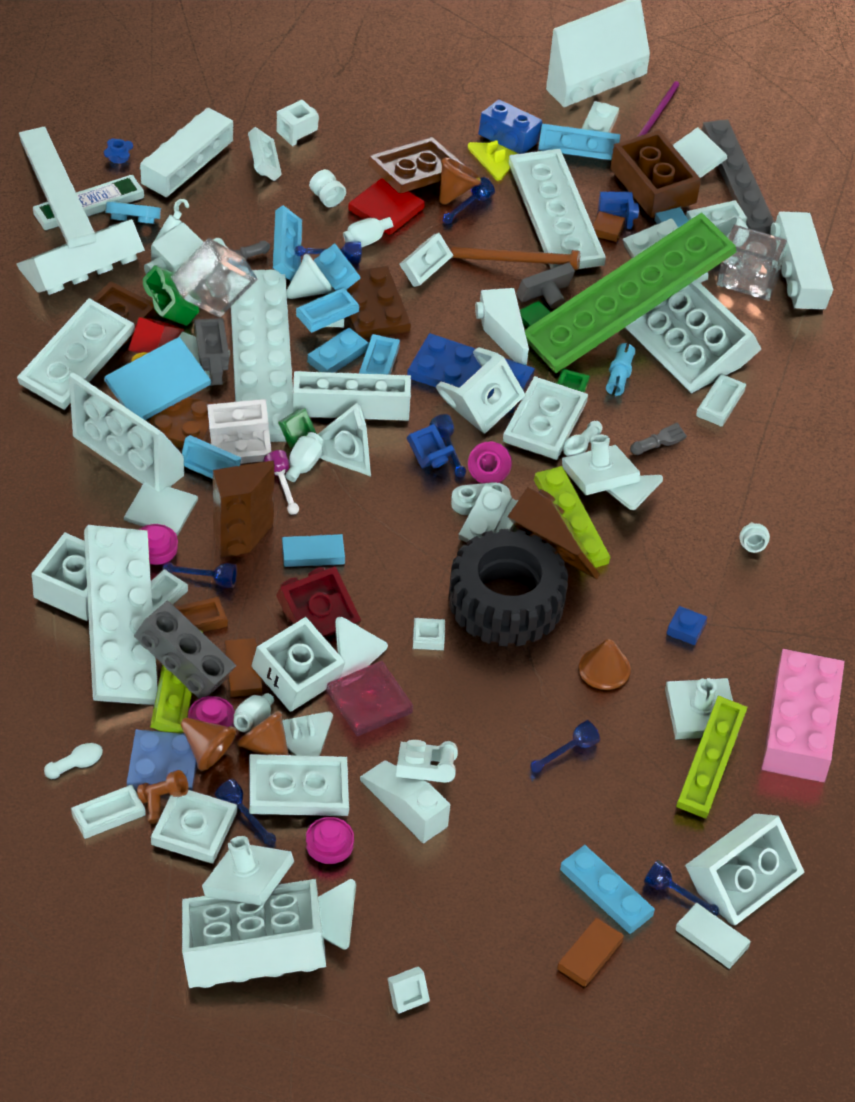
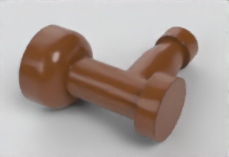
[137,770,189,824]

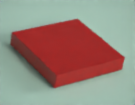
[348,178,425,235]

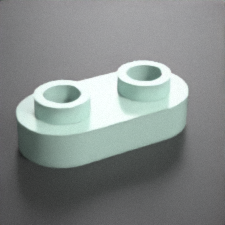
[451,482,511,515]

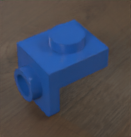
[597,192,639,229]
[407,424,454,469]

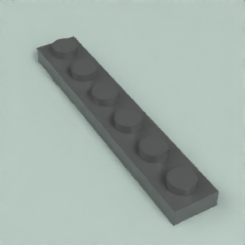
[702,119,775,236]

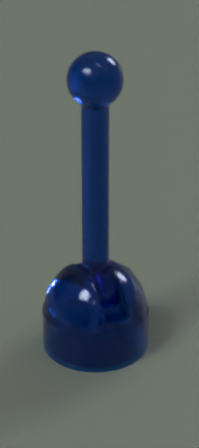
[443,177,495,224]
[294,241,362,263]
[429,414,466,477]
[163,562,237,588]
[530,720,601,773]
[214,779,276,846]
[644,860,720,916]

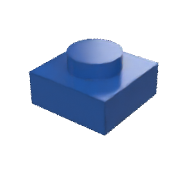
[666,606,707,646]

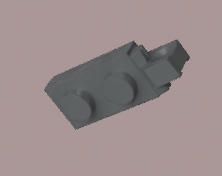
[194,318,229,385]

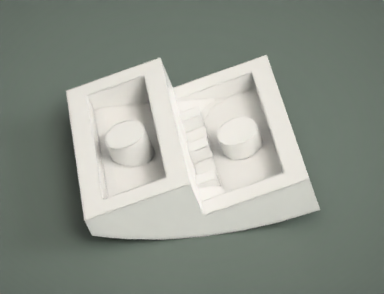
[207,399,271,464]

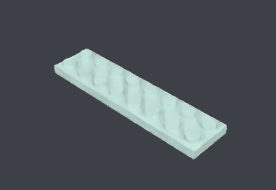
[229,270,293,442]

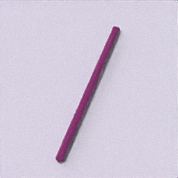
[637,81,680,137]

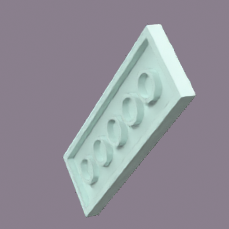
[508,149,606,269]
[84,525,157,705]

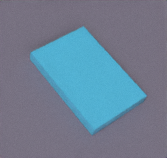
[105,337,211,420]

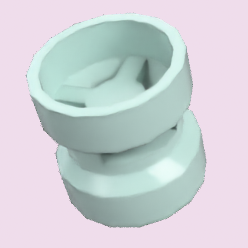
[309,169,346,207]

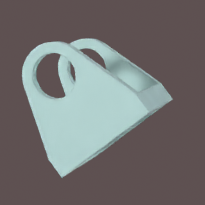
[436,347,526,434]

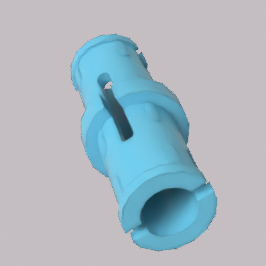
[606,343,635,396]

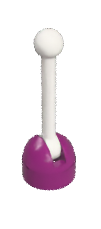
[264,450,299,515]

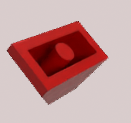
[128,317,184,354]

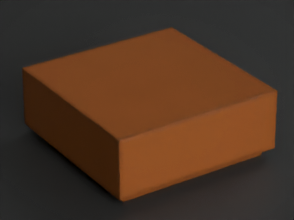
[593,211,625,242]

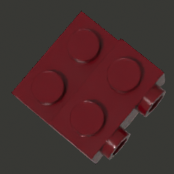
[276,566,362,638]

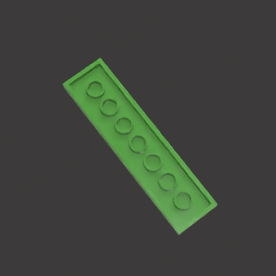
[524,212,736,373]

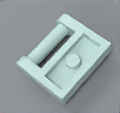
[396,740,458,783]

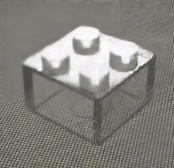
[717,224,787,301]
[171,238,258,318]

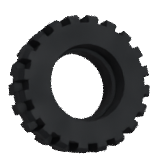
[448,529,568,647]

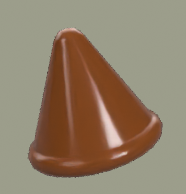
[439,158,481,205]
[578,639,631,690]
[237,711,289,755]
[181,718,236,771]

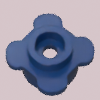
[104,138,133,164]

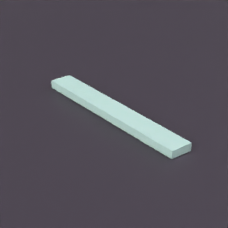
[19,126,96,248]

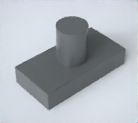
[516,262,575,309]

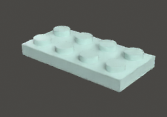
[17,298,135,410]

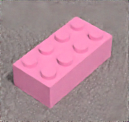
[762,649,845,783]

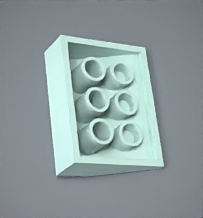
[546,0,650,107]
[625,280,761,394]
[69,372,184,492]
[182,879,326,988]

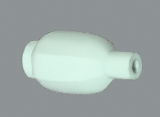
[343,217,393,248]
[285,432,323,482]
[234,693,274,732]

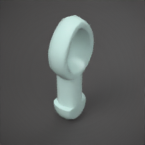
[563,421,603,457]
[44,743,103,779]

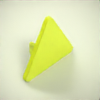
[468,140,518,181]

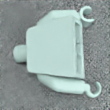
[144,199,230,282]

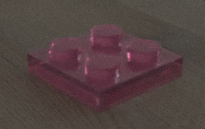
[327,661,413,737]

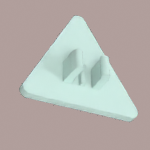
[606,475,663,510]
[336,617,388,686]
[283,711,333,756]
[318,879,356,950]

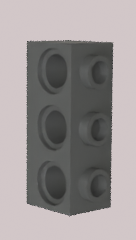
[134,600,237,699]

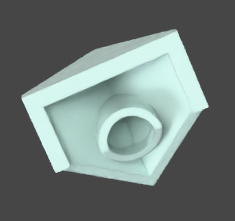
[318,403,371,476]

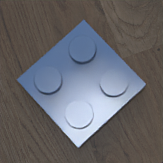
[127,729,197,791]

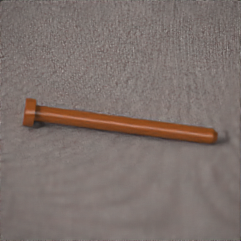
[450,247,581,270]

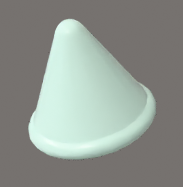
[286,254,334,299]

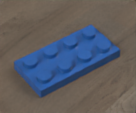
[407,333,535,414]

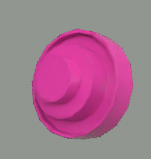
[468,441,512,483]
[139,524,178,565]
[188,696,235,727]
[306,817,354,864]

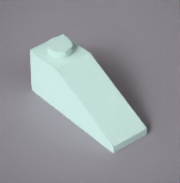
[475,288,529,365]
[360,760,450,844]

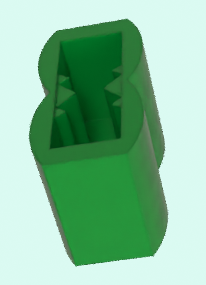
[143,265,199,326]

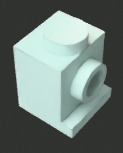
[276,100,319,146]

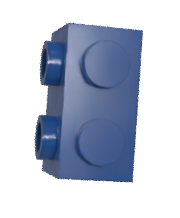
[478,100,542,154]

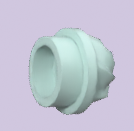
[739,522,770,553]

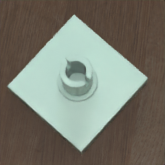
[562,434,640,495]
[665,678,738,740]
[202,836,294,906]

